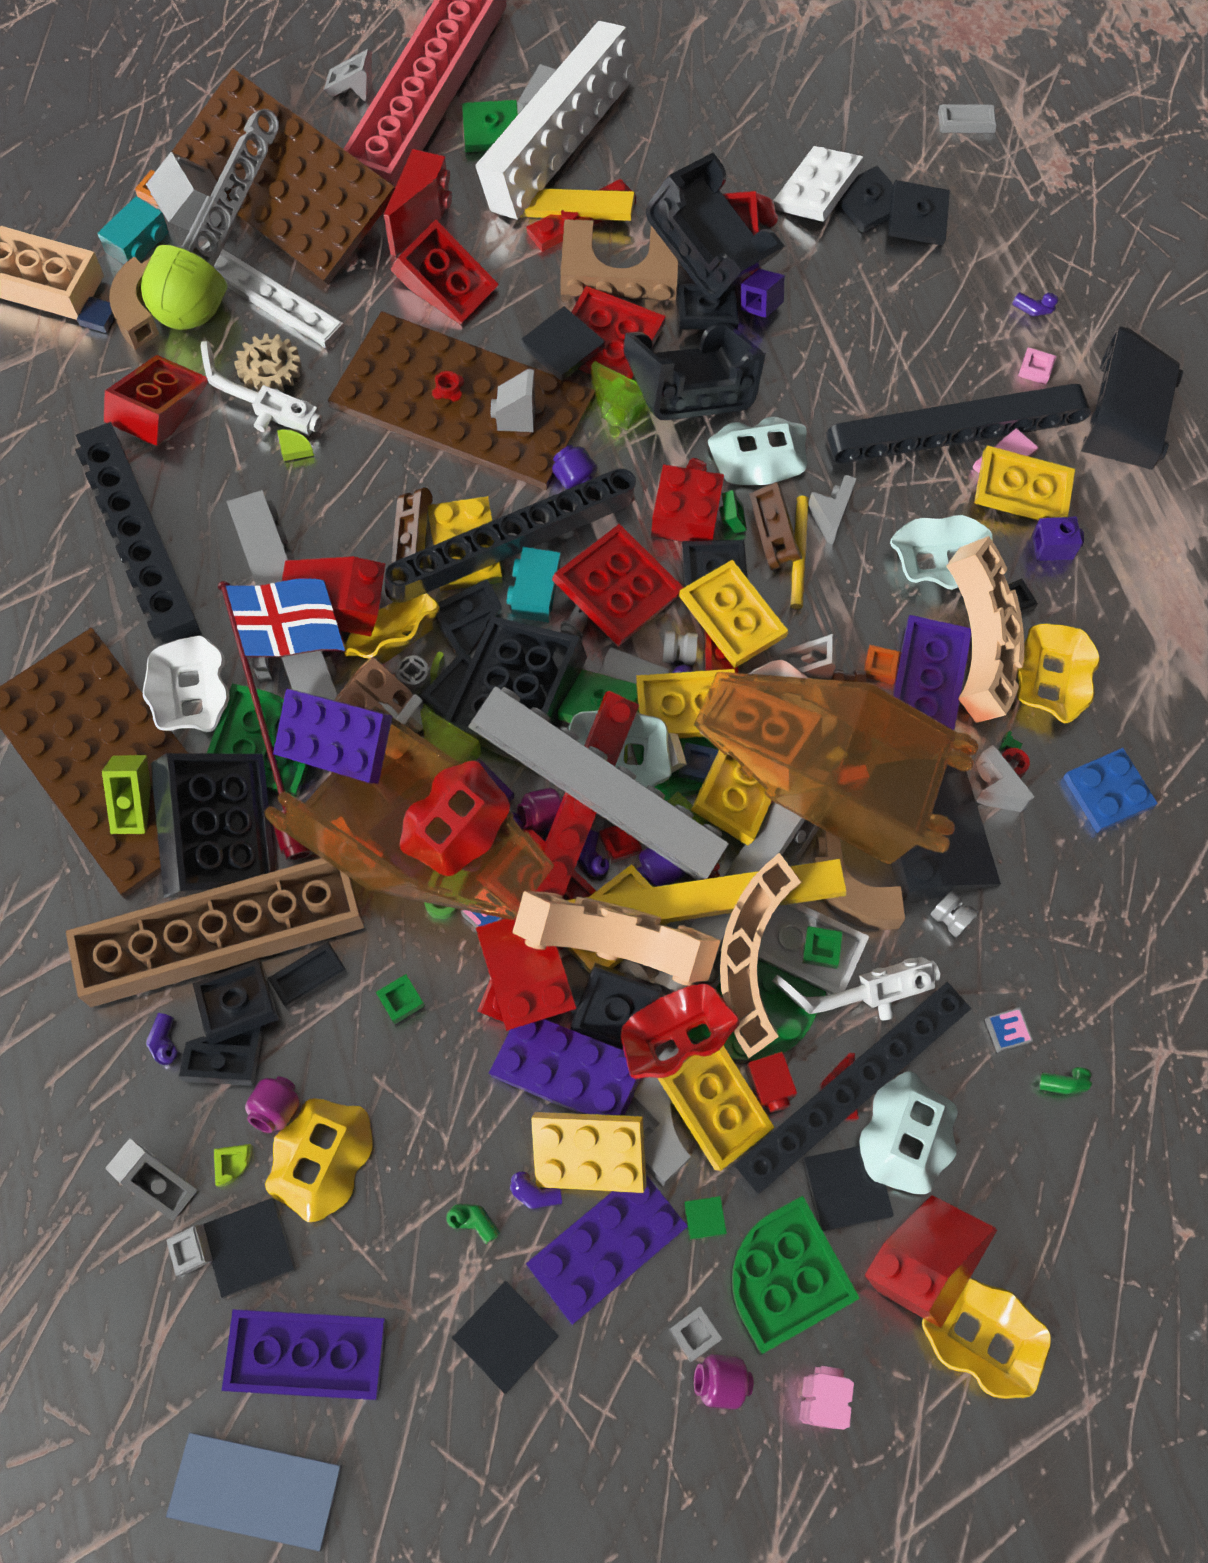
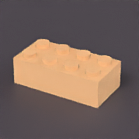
[0,226,104,320]

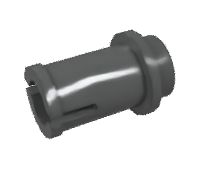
[560,605,590,639]

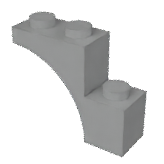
[631,1046,691,1187]

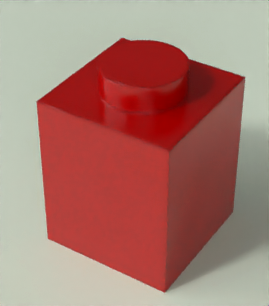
[745,1052,797,1112]

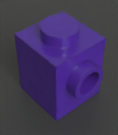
[741,268,785,318]
[1031,516,1084,561]

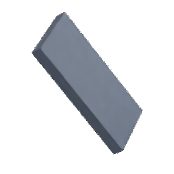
[166,1433,342,1551]

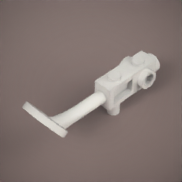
[201,341,323,436]
[772,957,940,1020]

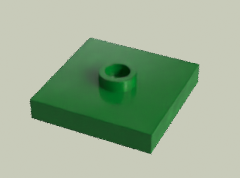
[462,100,518,152]
[558,669,638,723]

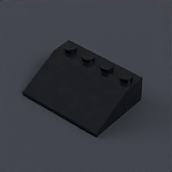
[442,616,587,763]
[151,753,276,898]
[868,760,1001,904]

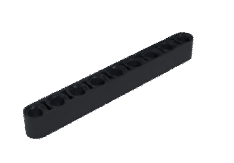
[826,383,1091,464]
[385,468,636,603]

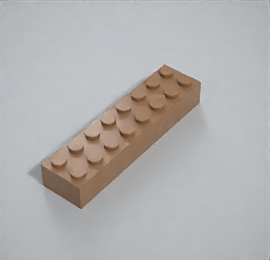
[66,852,364,1007]

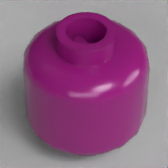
[517,788,564,835]
[245,1076,300,1133]
[694,1354,754,1410]

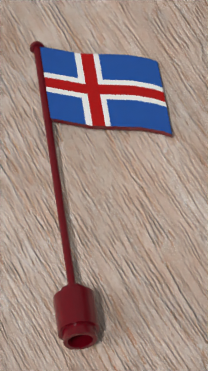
[218,579,346,861]

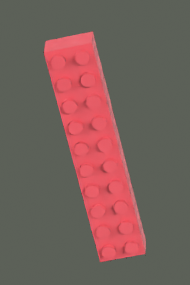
[343,0,507,187]

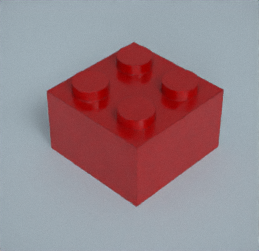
[651,464,724,542]

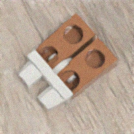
[334,656,430,757]

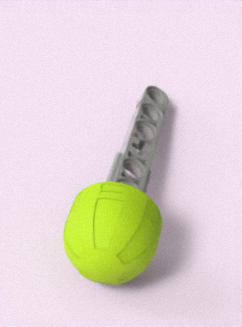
[141,109,279,330]

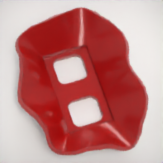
[400,760,510,876]
[621,984,740,1079]

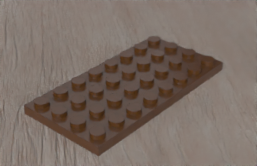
[171,68,395,285]
[328,311,596,490]
[0,627,188,899]

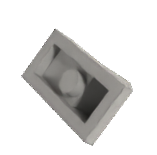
[324,49,372,102]
[808,475,857,544]
[975,745,1035,812]

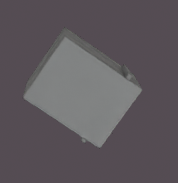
[146,152,229,238]

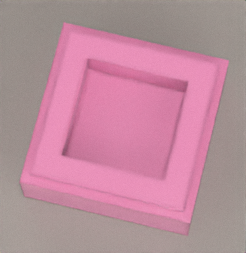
[1018,347,1056,385]

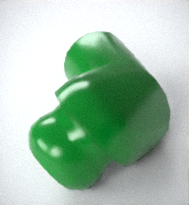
[1040,1067,1092,1094]
[446,1204,501,1244]

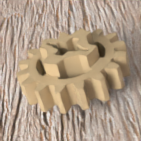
[234,333,302,393]

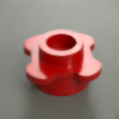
[432,371,464,401]

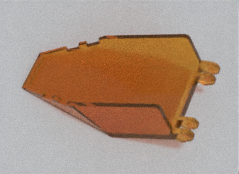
[694,671,979,864]
[264,706,554,920]

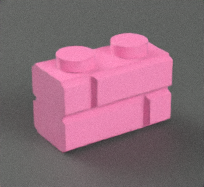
[799,1366,854,1430]

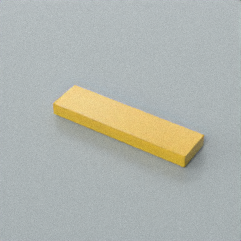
[520,189,635,221]

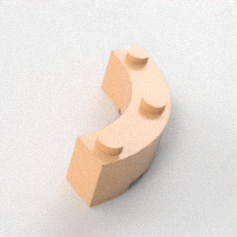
[946,536,1024,723]
[720,853,801,1058]
[512,891,721,986]

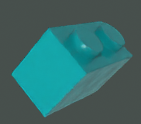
[97,196,169,264]
[507,547,561,623]

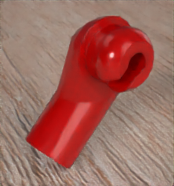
[756,192,778,228]

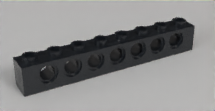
[75,422,202,644]
[729,981,972,1198]

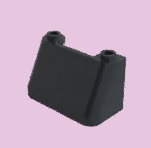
[646,152,785,299]
[623,323,766,421]
[1081,326,1183,470]

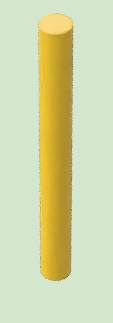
[790,495,809,610]

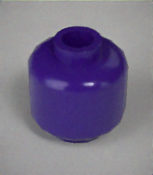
[552,445,598,490]
[637,847,686,887]

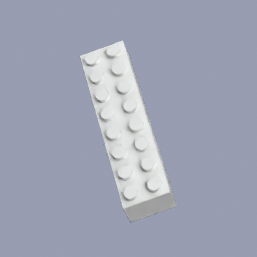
[475,21,636,219]

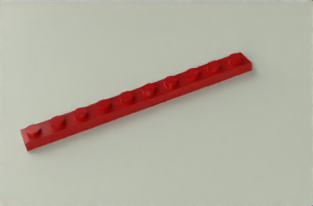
[477,691,639,1022]

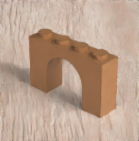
[560,219,678,300]

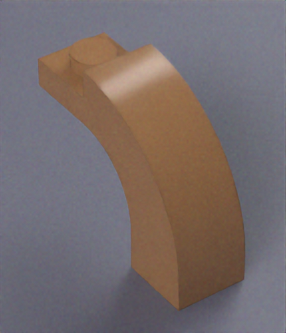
[109,256,159,350]
[813,824,905,930]

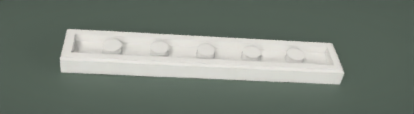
[201,241,344,349]

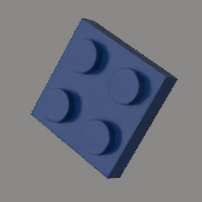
[1063,748,1158,833]

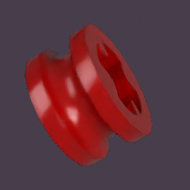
[1002,748,1030,779]

